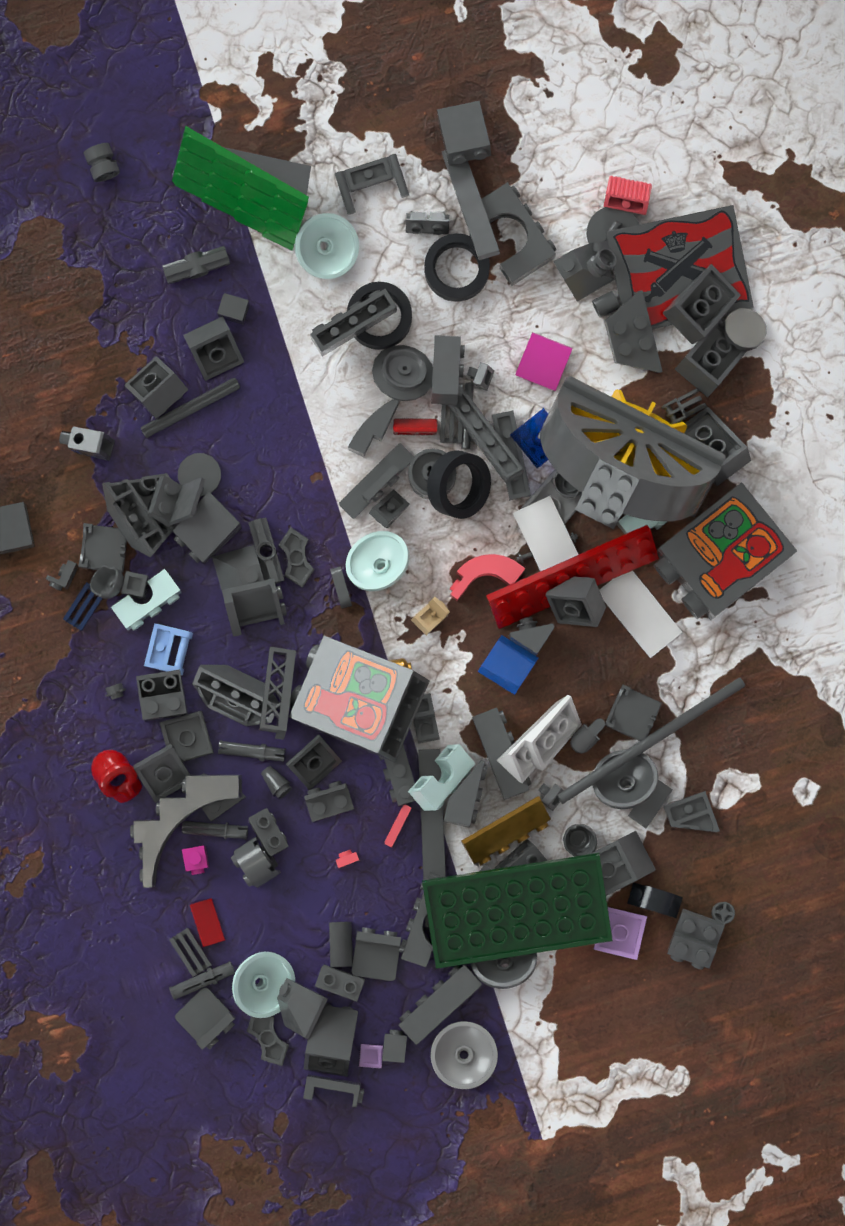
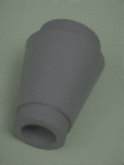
[261,766,292,799]

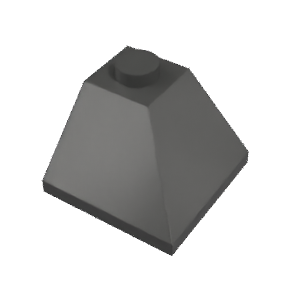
[553,242,615,302]
[212,545,264,593]
[277,978,328,1039]

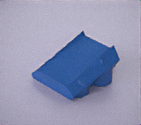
[478,635,539,695]

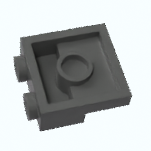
[667,909,725,970]

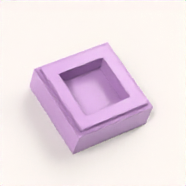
[359,1044,383,1068]

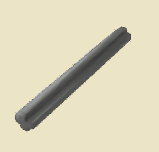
[141,378,240,438]

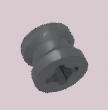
[711,902,735,924]

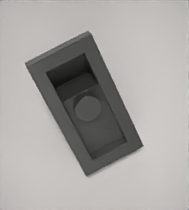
[369,490,410,528]

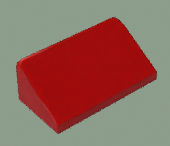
[393,418,437,435]
[190,898,225,947]

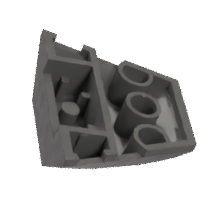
[102,473,180,557]

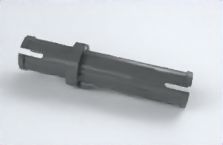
[218,740,286,762]
[169,961,236,1000]

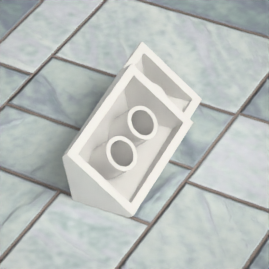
[497,695,582,783]

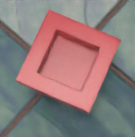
[336,850,359,868]

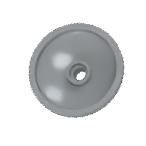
[431,1021,498,1089]

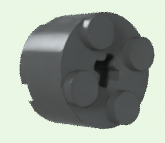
[231,836,281,888]

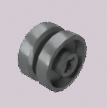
[408,448,457,499]

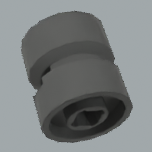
[83,143,120,182]

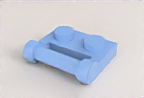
[144,623,193,676]

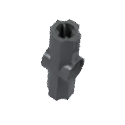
[162,246,230,285]
[248,518,285,584]

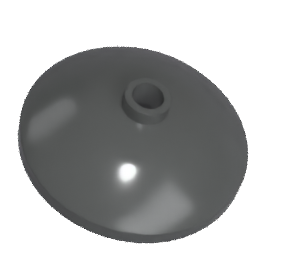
[592,749,658,809]
[471,953,537,989]

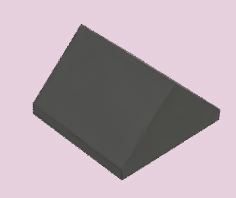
[509,624,554,656]
[286,734,342,790]

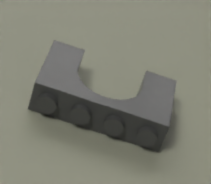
[481,182,556,286]

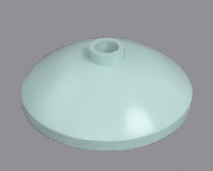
[295,213,359,279]
[346,531,409,591]
[232,952,295,1018]

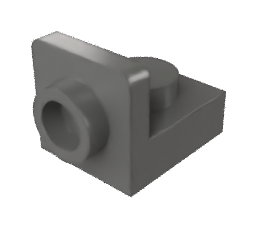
[46,560,78,591]

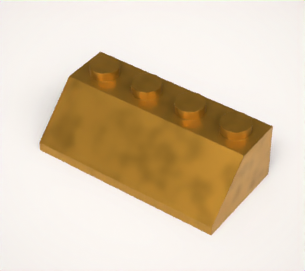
[461,796,551,866]

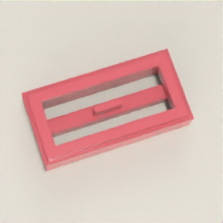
[384,804,412,848]

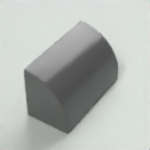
[329,922,353,967]

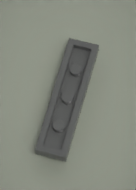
[492,410,531,501]

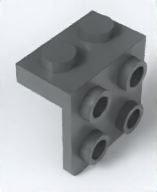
[352,927,401,981]
[175,987,236,1050]

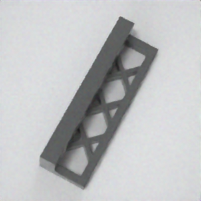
[259,647,296,740]

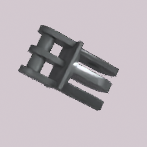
[661,388,707,424]
[570,718,605,754]

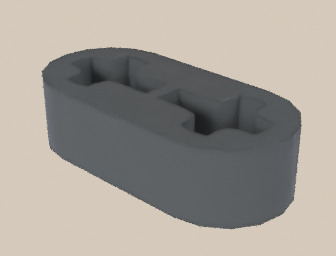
[330,566,352,609]

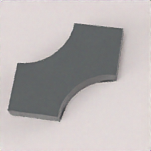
[278,527,315,588]
[246,1016,289,1066]

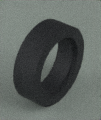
[424,233,490,302]
[347,282,412,350]
[427,450,491,519]

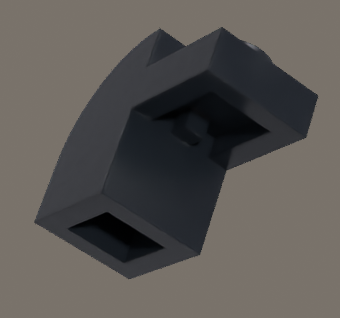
[627,882,683,919]

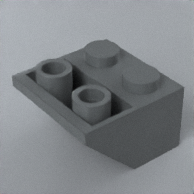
[136,669,188,722]

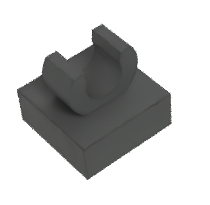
[467,362,495,391]
[539,783,564,811]

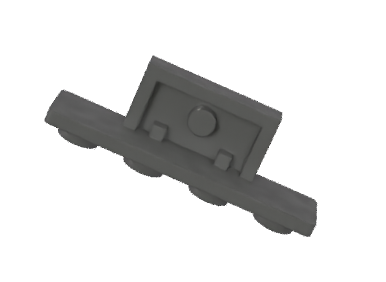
[339,443,414,519]

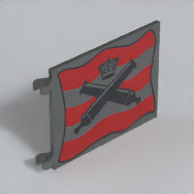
[593,205,754,329]

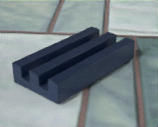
[63,582,103,631]

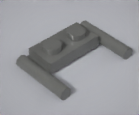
[335,154,409,215]

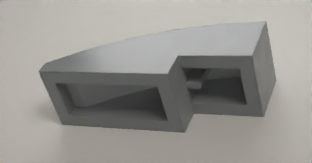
[348,399,400,457]

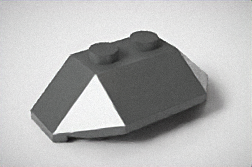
[192,664,279,726]

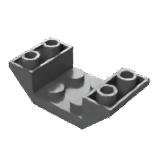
[590,831,656,896]

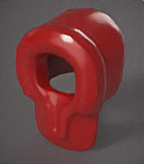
[91,750,142,803]

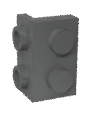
[248,808,289,857]

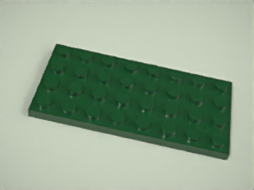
[422,853,613,969]

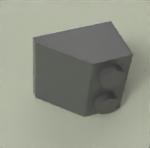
[183,316,244,381]
[124,356,188,419]
[546,577,606,627]

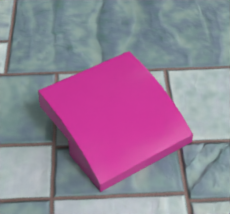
[515,332,573,391]

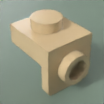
[411,597,450,636]

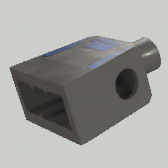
[59,427,115,461]

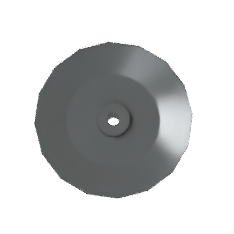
[372,345,433,401]

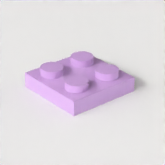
[593,907,647,960]

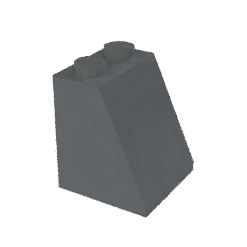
[173,492,242,565]
[304,1003,358,1077]

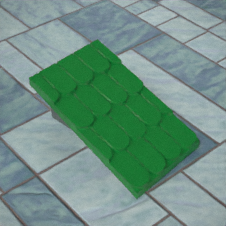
[172,126,311,251]

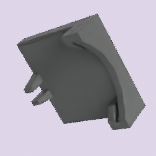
[78,523,127,573]
[605,685,662,741]

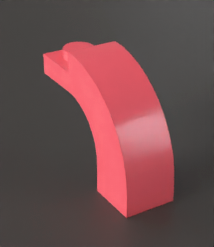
[450,554,525,601]

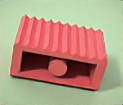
[603,175,652,215]

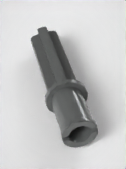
[182,821,248,840]

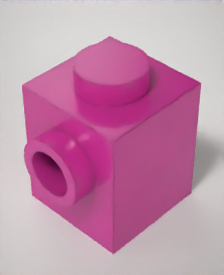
[182,845,209,875]

